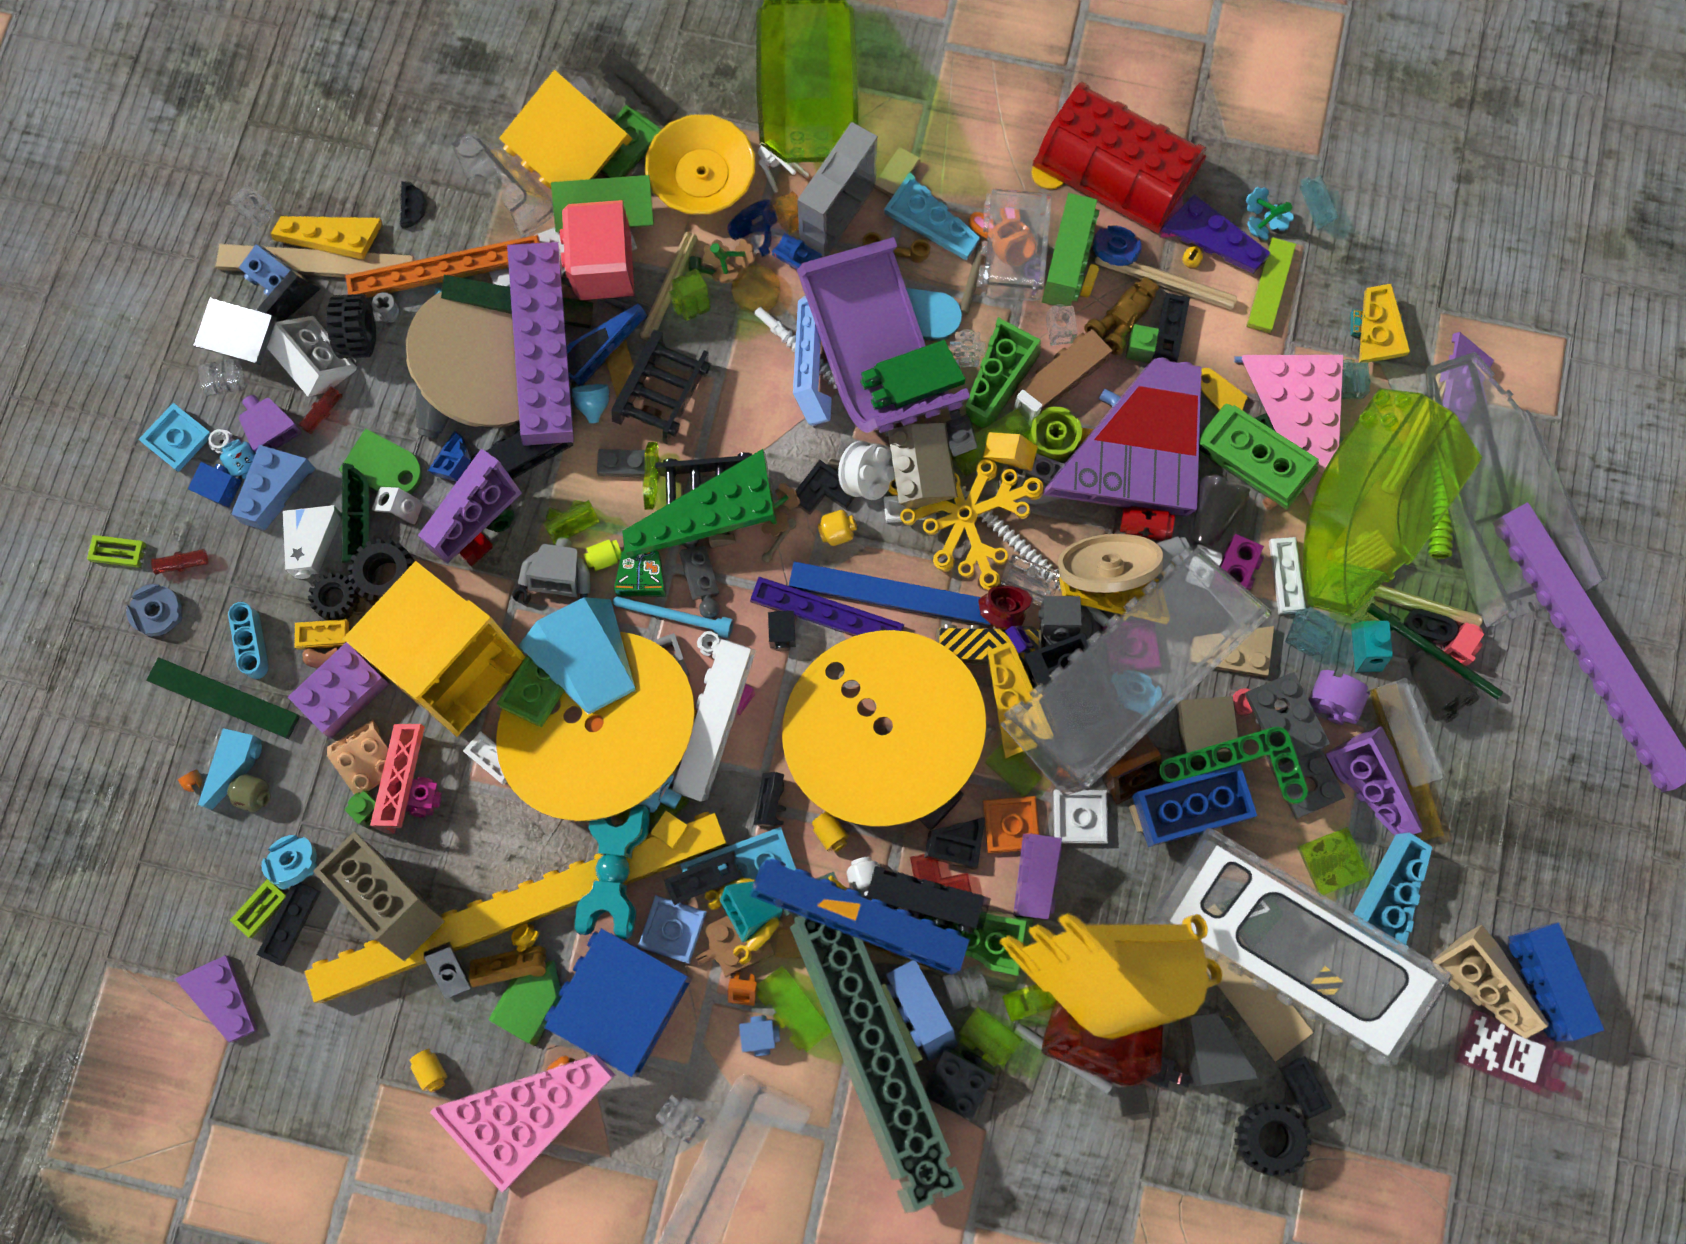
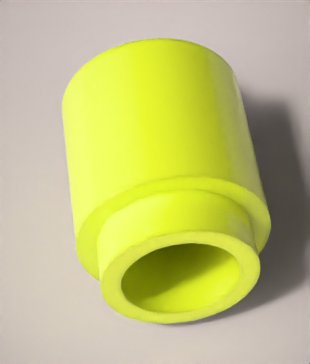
[583,539,622,572]

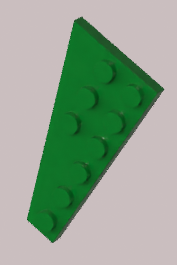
[622,449,776,558]

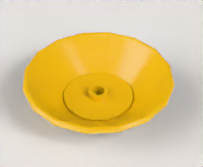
[645,115,755,215]

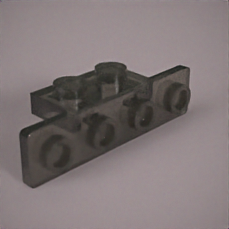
[598,49,678,127]

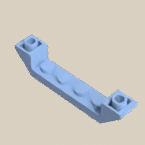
[793,295,832,426]

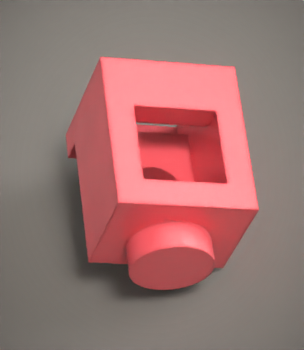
[1443,622,1484,666]

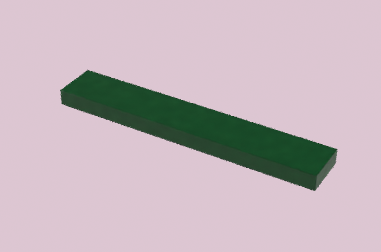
[441,275,593,329]
[146,657,300,739]

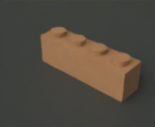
[1015,329,1112,413]

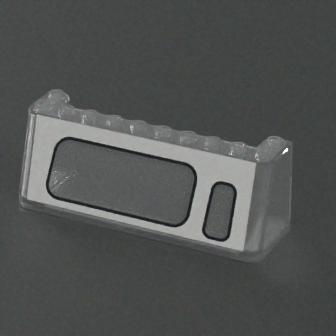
[1147,828,1453,1067]

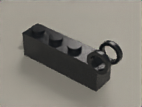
[468,429,573,480]

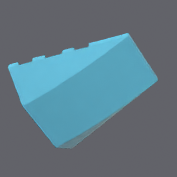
[518,597,636,715]

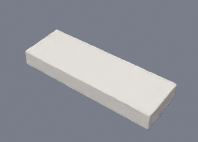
[1269,537,1306,615]

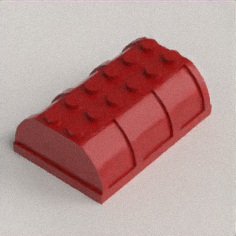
[1032,82,1207,234]

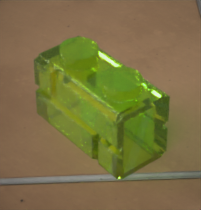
[669,269,711,321]
[958,1006,1023,1068]

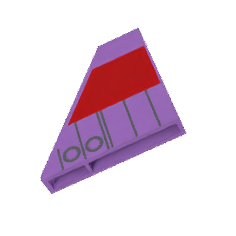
[1043,358,1201,517]

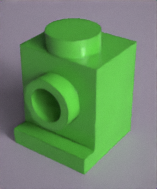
[344,790,376,828]

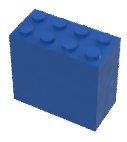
[544,928,692,1077]

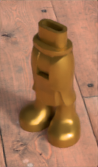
[1084,277,1159,355]

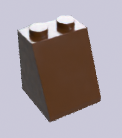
[1091,709,1163,805]

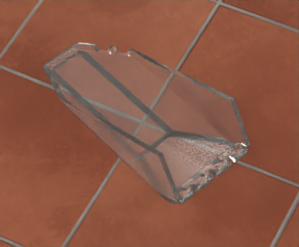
[1425,352,1607,627]

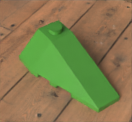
[919,910,1034,976]

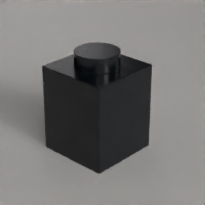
[768,611,796,651]

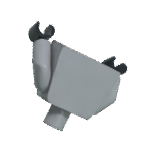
[512,537,590,604]

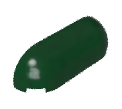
[341,463,369,563]

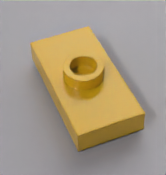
[295,619,349,650]

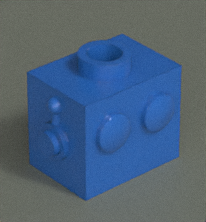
[188,462,242,508]

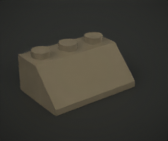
[888,423,958,509]

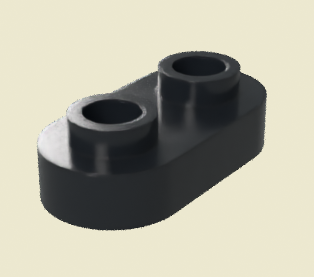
[1404,609,1458,644]

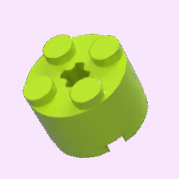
[1028,407,1082,463]

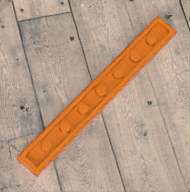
[345,235,541,298]

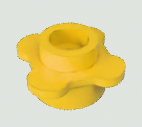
[511,924,539,952]

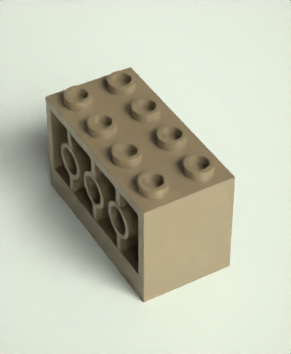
[313,832,445,962]

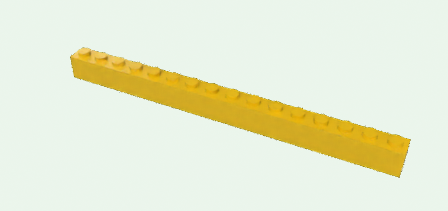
[304,812,728,1003]

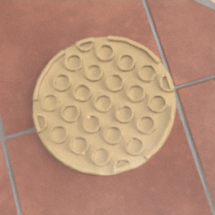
[406,291,519,428]

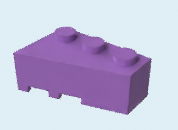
[1013,834,1062,919]

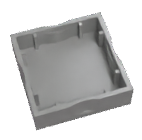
[797,122,878,257]

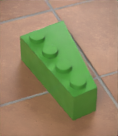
[965,317,1041,431]

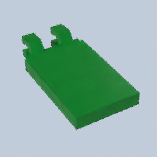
[860,340,966,410]

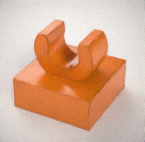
[728,972,757,1006]

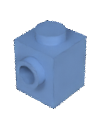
[739,1015,780,1056]

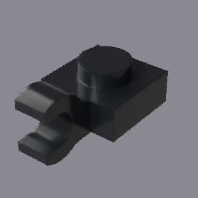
[1140,1052,1192,1088]

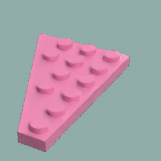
[1242,355,1343,507]
[430,1054,615,1192]

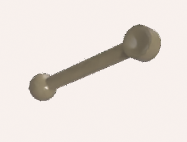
[762,518,796,563]

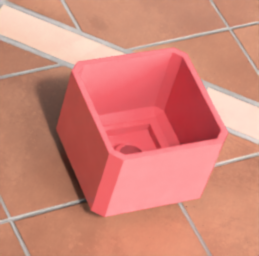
[560,200,635,300]

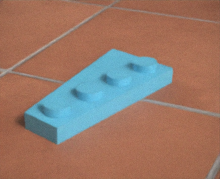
[884,172,980,261]
[680,827,796,886]

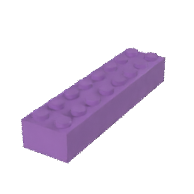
[507,242,574,445]

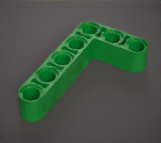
[1160,727,1308,805]

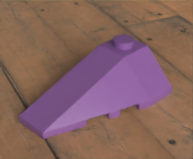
[1326,726,1423,836]

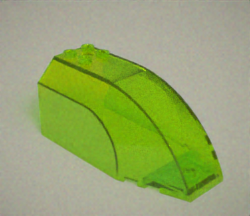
[756,0,858,163]
[1303,388,1482,617]

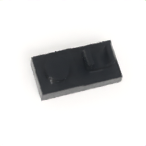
[753,772,786,827]

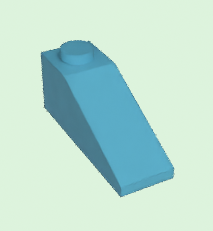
[198,728,262,810]

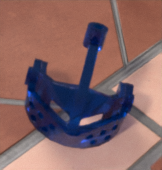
[727,199,778,257]

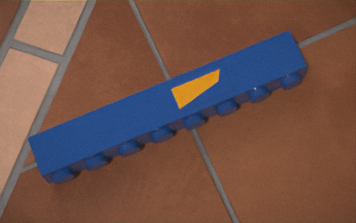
[750,859,969,975]

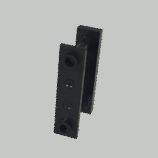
[611,330,711,444]
[655,452,752,505]

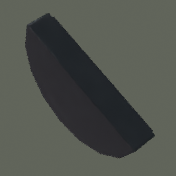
[400,181,427,229]

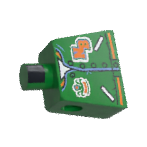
[614,551,666,597]

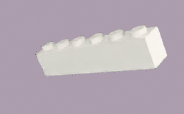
[671,639,756,802]

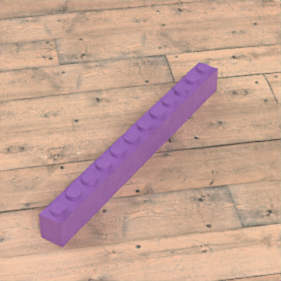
[1493,502,1686,792]

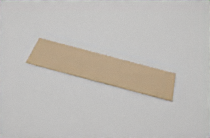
[1202,903,1313,1062]

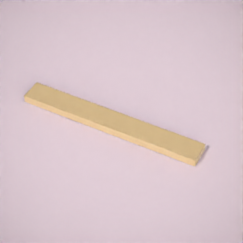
[216,244,415,278]

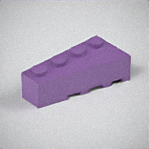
[418,449,522,564]

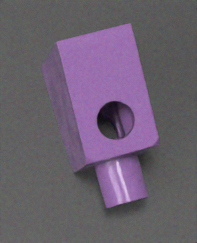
[239,395,302,453]

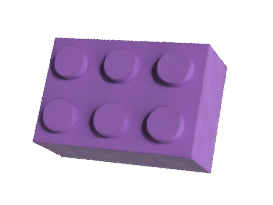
[288,642,389,739]

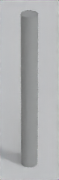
[1014,1023,1113,1094]

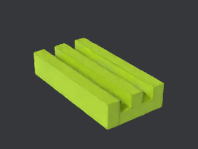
[87,535,146,568]
[230,879,287,938]

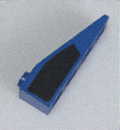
[567,304,647,386]

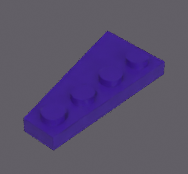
[1162,194,1271,273]

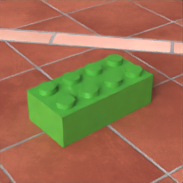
[1041,193,1100,309]

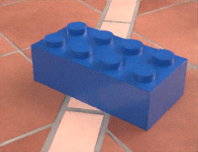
[1132,764,1257,848]
[1508,922,1604,1042]

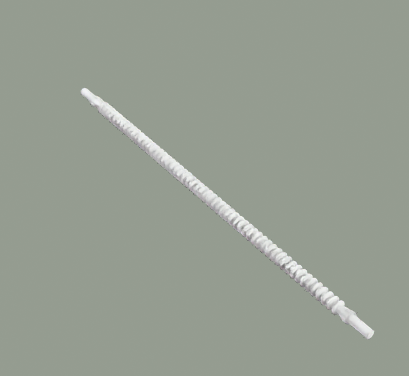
[754,307,1110,627]

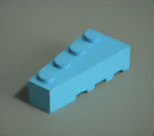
[1347,832,1432,955]

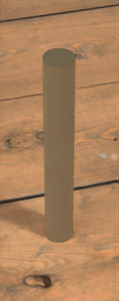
[960,245,987,315]

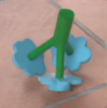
[1246,187,1294,240]

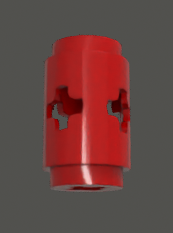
[1120,506,1175,541]

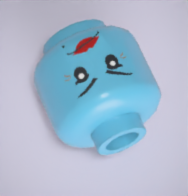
[220,439,256,479]

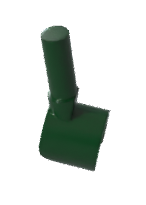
[688,256,716,275]

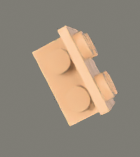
[327,719,388,795]

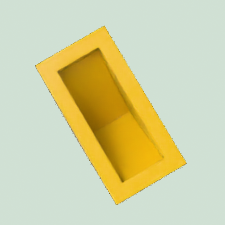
[982,432,1038,471]

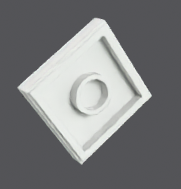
[1053,790,1108,844]

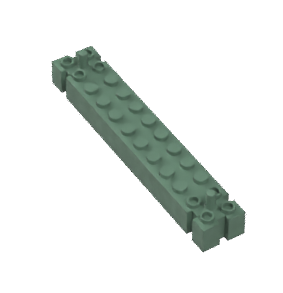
[783,872,965,1213]

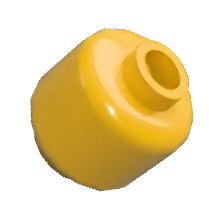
[818,510,857,546]

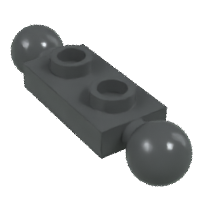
[679,539,720,619]

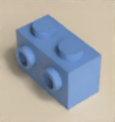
[239,244,296,296]

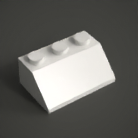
[267,316,357,397]

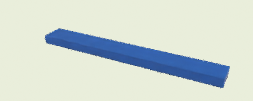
[788,562,991,627]

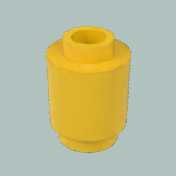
[811,812,849,853]
[410,1049,447,1093]

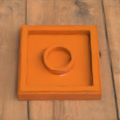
[982,796,1040,854]

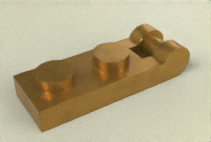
[469,946,546,987]

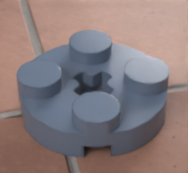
[126,584,182,637]

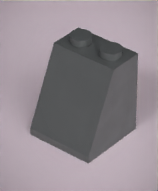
[1180,1009,1257,1086]

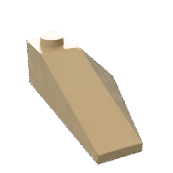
[1431,924,1549,1039]

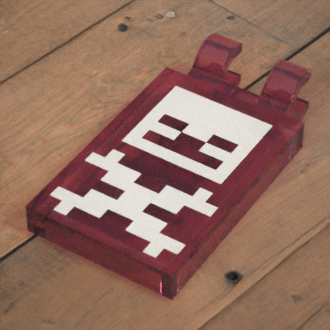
[1456,1010,1573,1094]

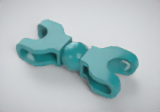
[575,805,649,940]

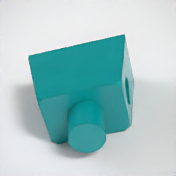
[1351,621,1393,673]

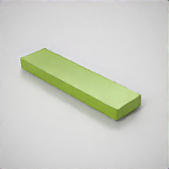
[1246,237,1296,333]

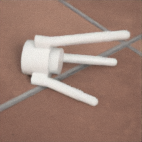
[758,141,810,193]

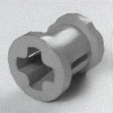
[372,292,400,323]

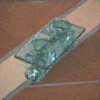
[1300,175,1339,230]

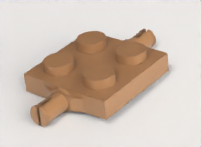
[695,916,783,978]

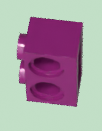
[1211,534,1265,598]

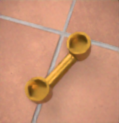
[862,232,931,263]

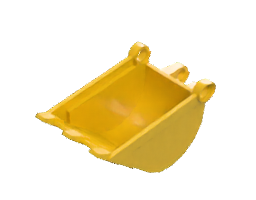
[1000,913,1223,1039]

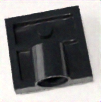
[924,1046,996,1121]

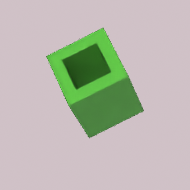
[1125,324,1159,363]

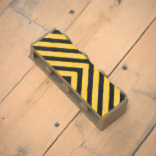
[935,625,1041,666]

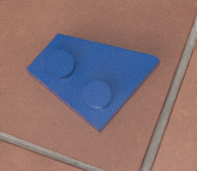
[428,431,471,482]

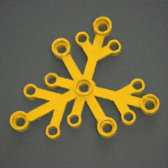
[888,459,1044,591]

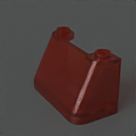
[1042,1000,1163,1086]

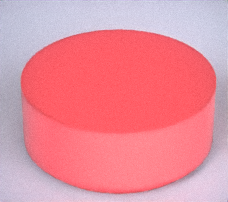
[1233,688,1253,716]

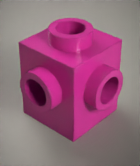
[406,777,442,818]

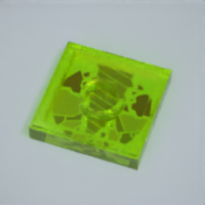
[1297,827,1370,897]

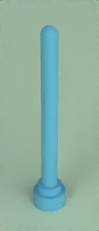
[612,597,734,639]

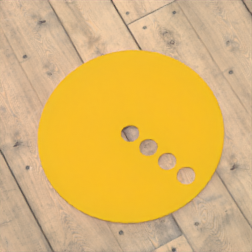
[782,630,986,826]
[496,632,695,821]

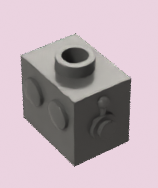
[1038,596,1084,638]

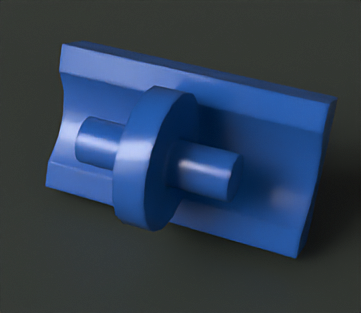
[772,233,822,269]

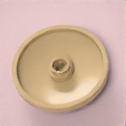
[1058,534,1164,593]

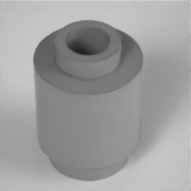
[1156,537,1191,568]

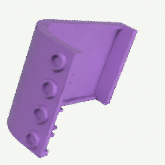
[797,237,970,433]

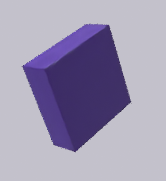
[1005,626,1034,653]

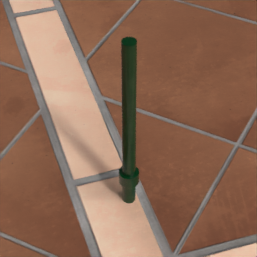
[1366,603,1503,700]

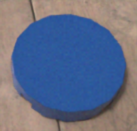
[1092,226,1142,266]

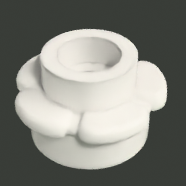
[209,429,234,454]
[697,631,722,656]

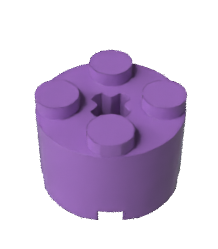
[1308,670,1370,725]

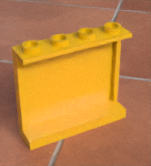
[499,70,633,189]

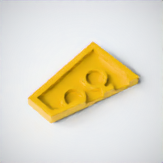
[1359,284,1410,364]

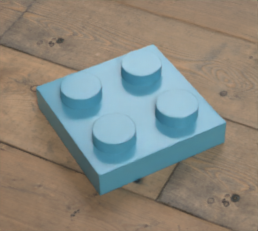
[138,403,211,472]

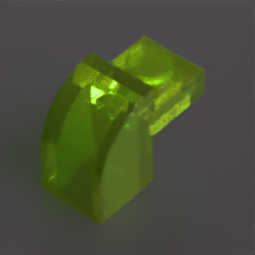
[1002,984,1061,1022]

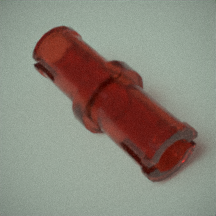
[298,386,343,434]
[151,549,208,575]

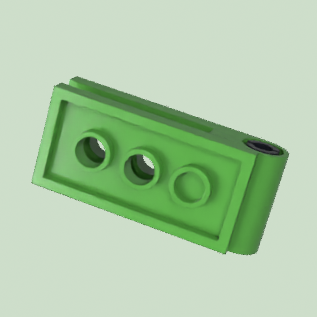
[1199,404,1319,509]

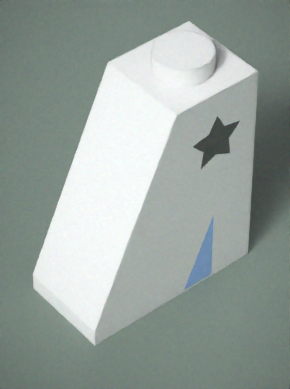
[283,505,341,579]

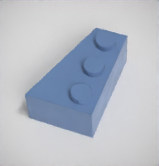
[231,445,316,530]
[886,960,958,1061]

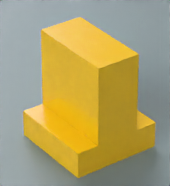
[343,561,525,737]

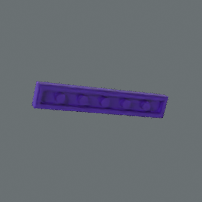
[750,577,905,636]

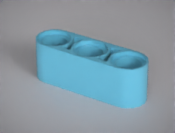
[228,602,269,679]

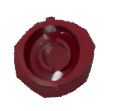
[978,585,1032,630]

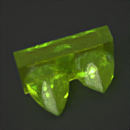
[543,499,600,545]

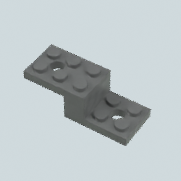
[1245,672,1346,819]

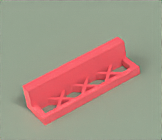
[370,724,425,834]

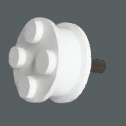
[828,441,895,500]

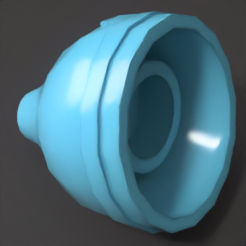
[571,384,610,423]

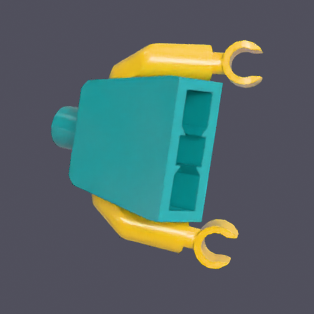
[705,877,783,965]

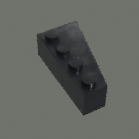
[866,866,991,933]

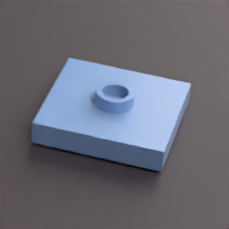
[638,895,707,964]

